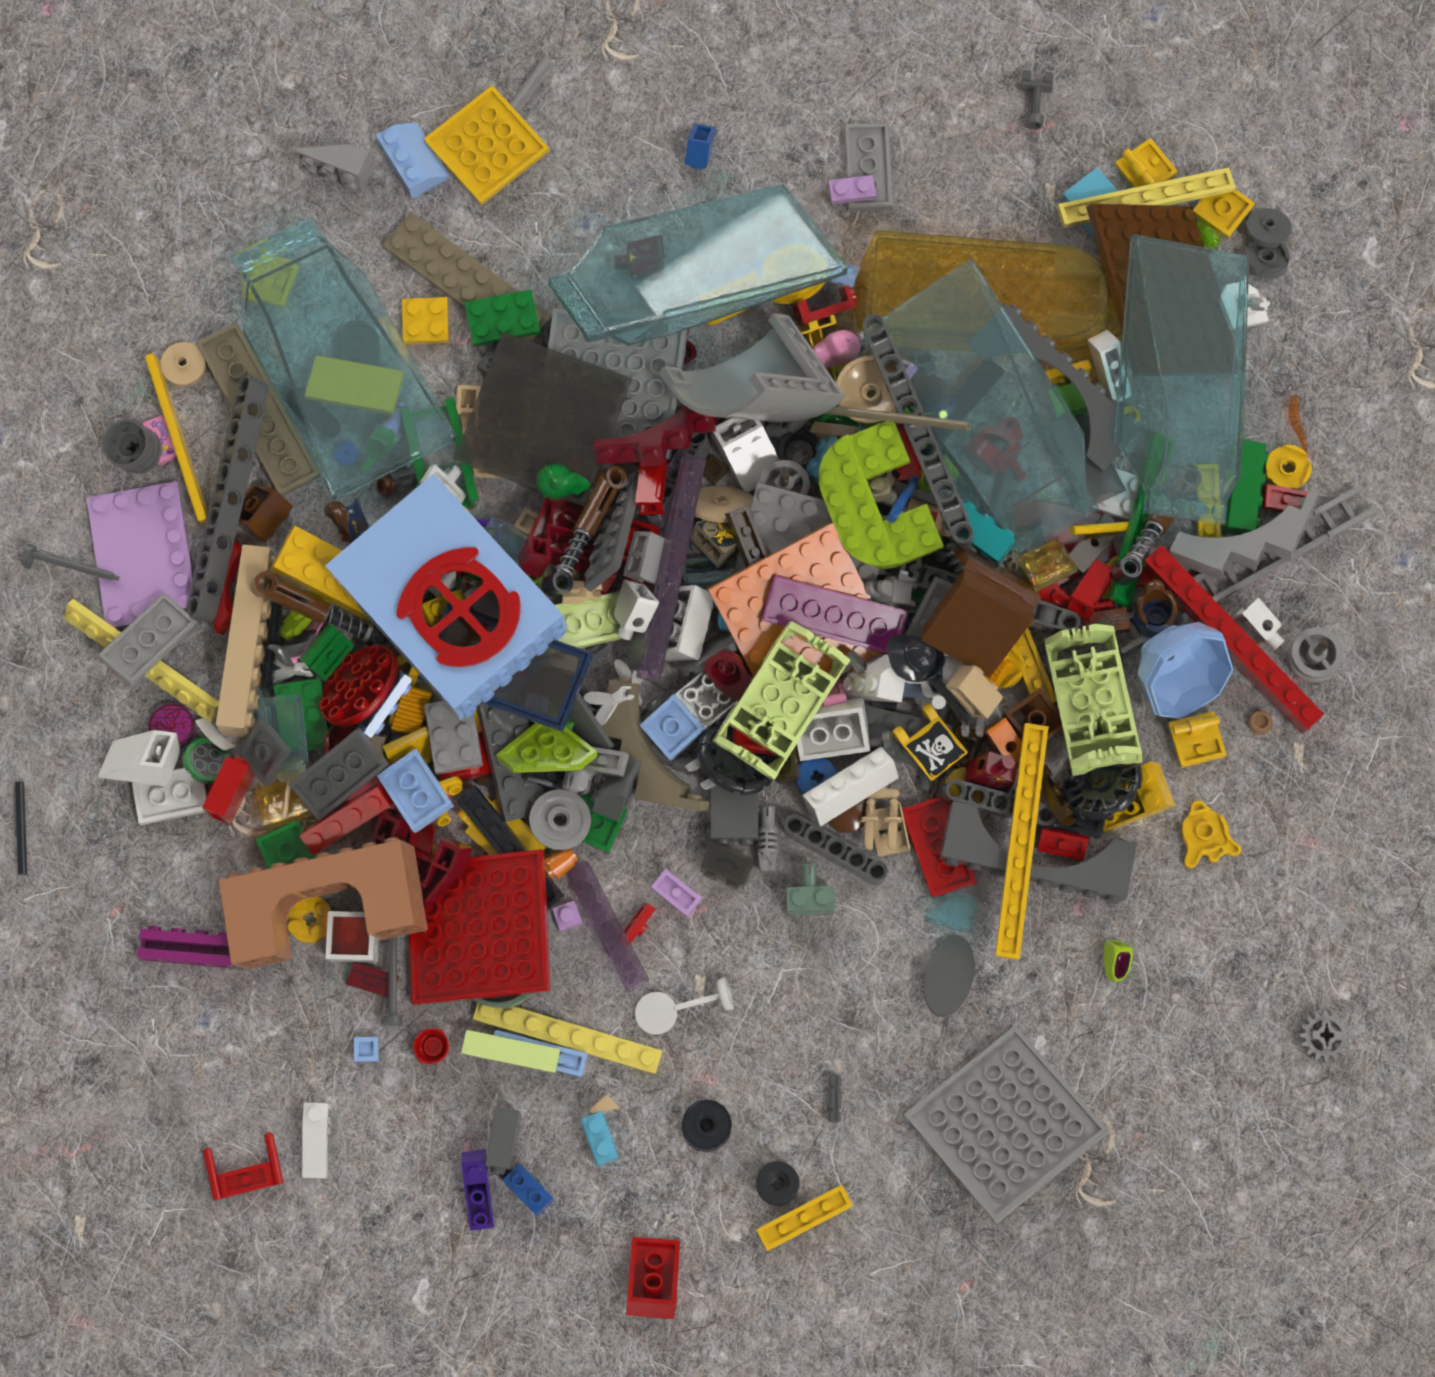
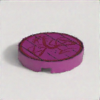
[148,703,196,749]

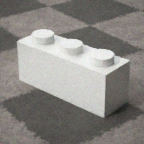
[1087,330,1134,403]

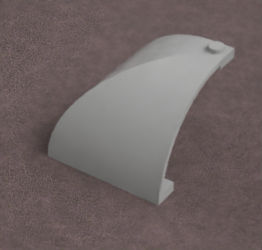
[659,313,845,422]

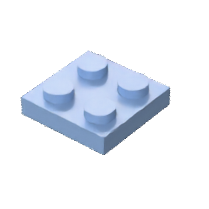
[640,694,706,761]

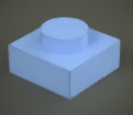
[354,1037,379,1062]

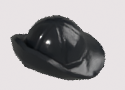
[887,635,946,682]

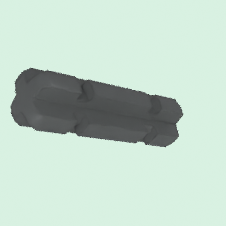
[828,1075,841,1123]

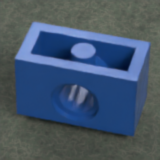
[502,1163,555,1217]

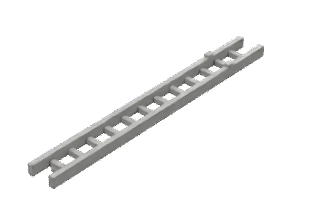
[1119,484,1378,656]

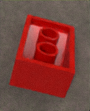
[626,1237,680,1319]

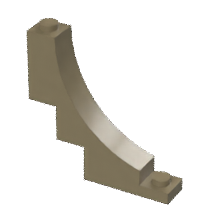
[602,676,710,811]

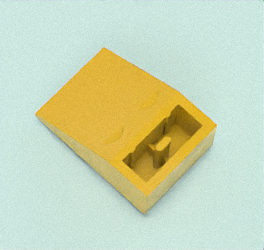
[1096,762,1176,832]

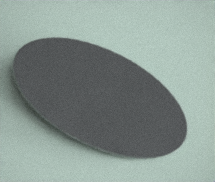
[924,936,975,1017]

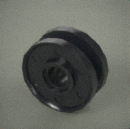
[681,1099,732,1153]

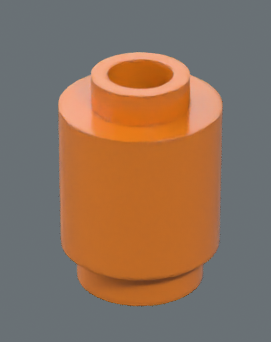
[545,849,579,879]

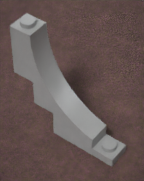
[1167,491,1318,580]

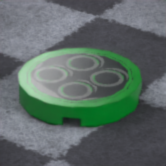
[183,738,229,784]

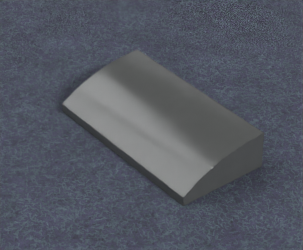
[1044,413,1126,510]
[539,667,614,749]

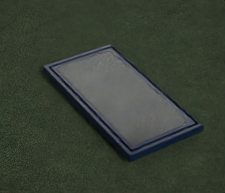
[417,602,593,732]

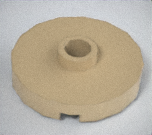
[160,342,207,387]

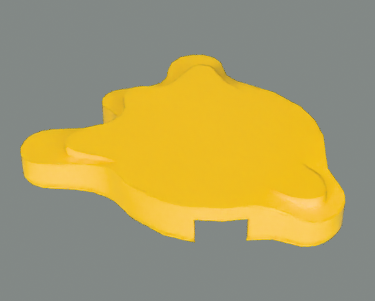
[1181,800,1242,869]

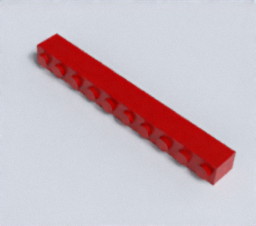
[1142,545,1324,734]

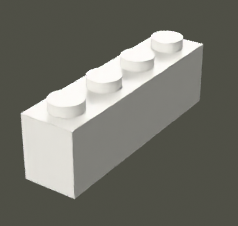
[803,747,899,826]

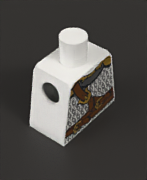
[1232,598,1285,650]

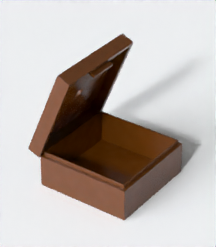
[921,546,1041,678]

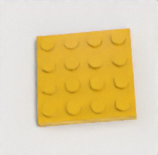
[424,85,550,206]

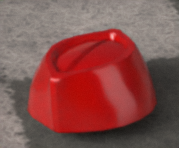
[413,1028,449,1064]

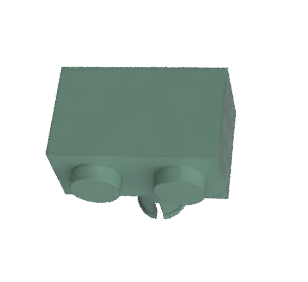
[786,864,835,916]

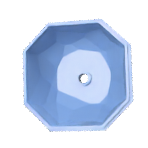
[1137,622,1233,719]

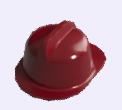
[705,649,752,700]

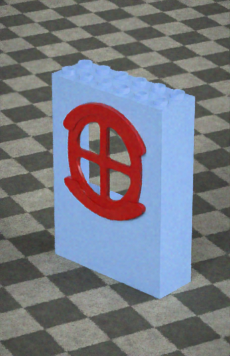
[325,474,568,720]

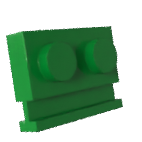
[300,623,355,681]

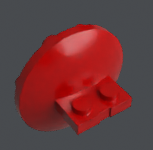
[319,645,399,727]

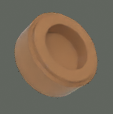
[1248,710,1273,735]

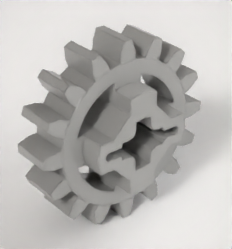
[1298,1010,1352,1063]

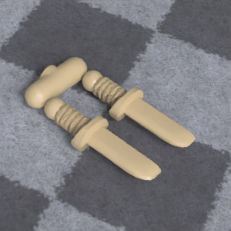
[861,787,902,850]

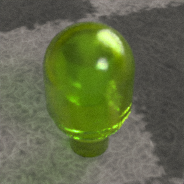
[1196,220,1221,249]

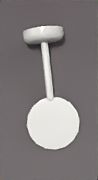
[635,977,734,1035]

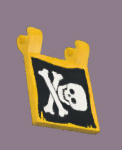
[892,703,968,782]

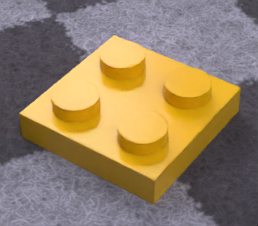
[1193,189,1255,240]
[402,297,449,345]

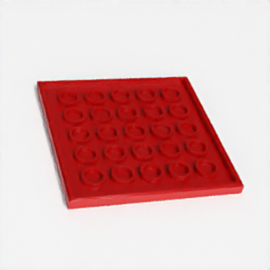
[409,849,551,1006]

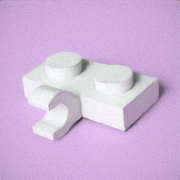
[420,464,466,503]

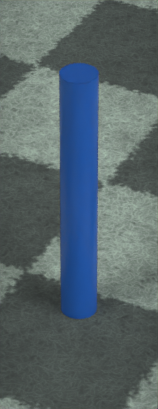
[887,476,919,523]

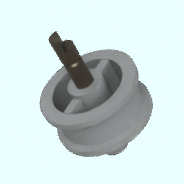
[759,460,810,495]
[1288,628,1344,683]

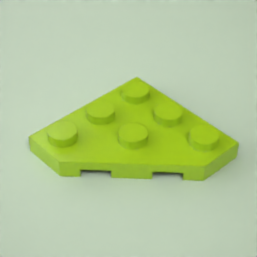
[496,713,597,773]

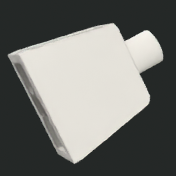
[614,580,659,640]

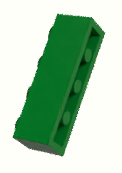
[1223,439,1268,535]

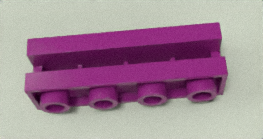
[137,926,235,969]

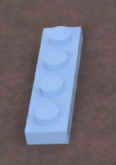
[494,1030,588,1078]

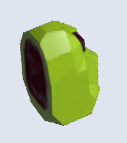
[1103,940,1133,982]

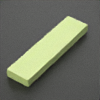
[461,1030,561,1074]

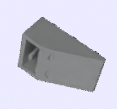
[296,144,373,193]

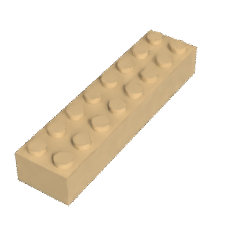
[216,545,278,738]

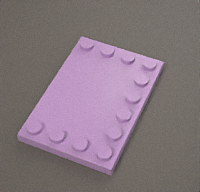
[87,481,193,629]

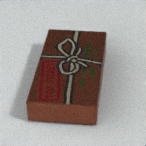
[1080,607,1131,634]

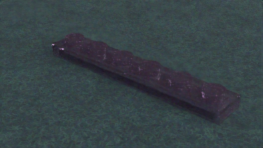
[566,860,649,993]

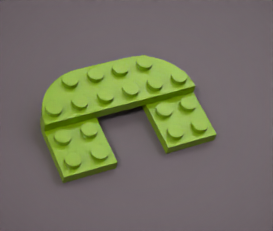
[819,421,944,569]

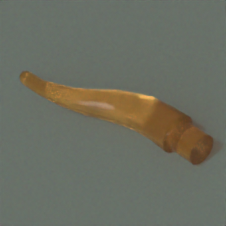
[1288,395,1308,454]

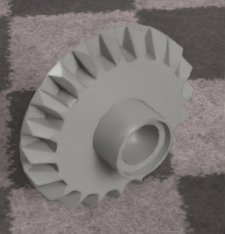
[529,789,591,850]

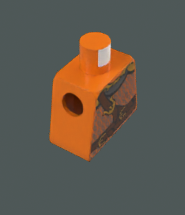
[982,718,1021,771]

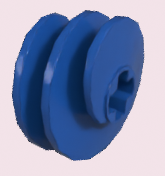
[796,758,837,796]

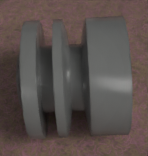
[102,419,162,474]

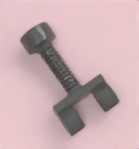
[1021,70,1053,129]

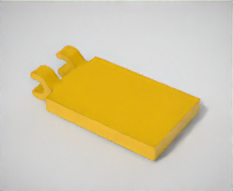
[457,795,547,855]

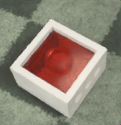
[325,911,379,963]

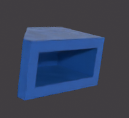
[685,123,716,169]

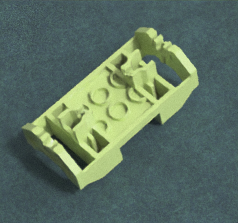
[712,621,850,780]
[1044,624,1143,776]

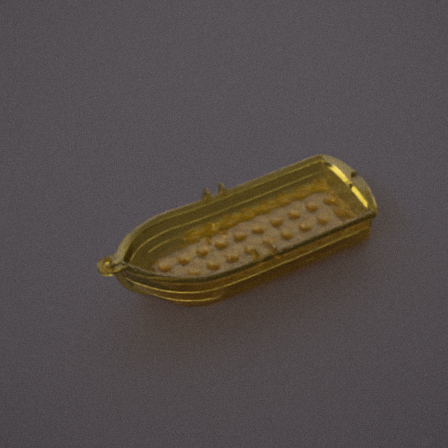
[855,230,1125,360]

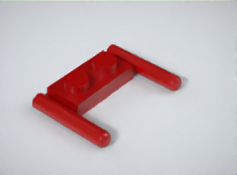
[203,1132,284,1201]

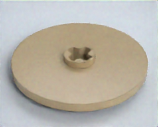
[686,486,753,523]

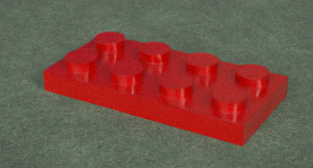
[902,796,977,899]

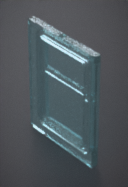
[258,694,309,773]

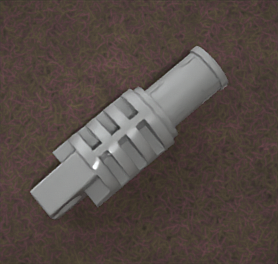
[757,806,778,873]

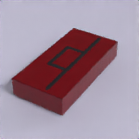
[346,962,400,998]

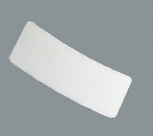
[195,718,235,750]

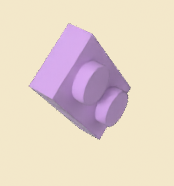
[828,175,876,205]
[651,869,702,918]

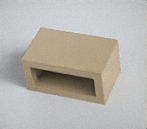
[945,665,1003,719]

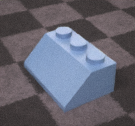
[376,123,451,199]

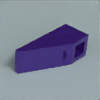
[461,1149,494,1231]

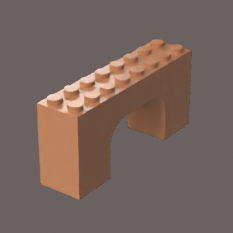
[219,837,428,969]

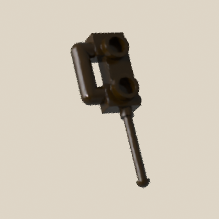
[928,722,984,800]

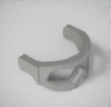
[898,557,922,582]

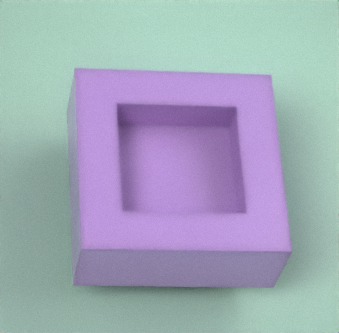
[552,901,582,932]

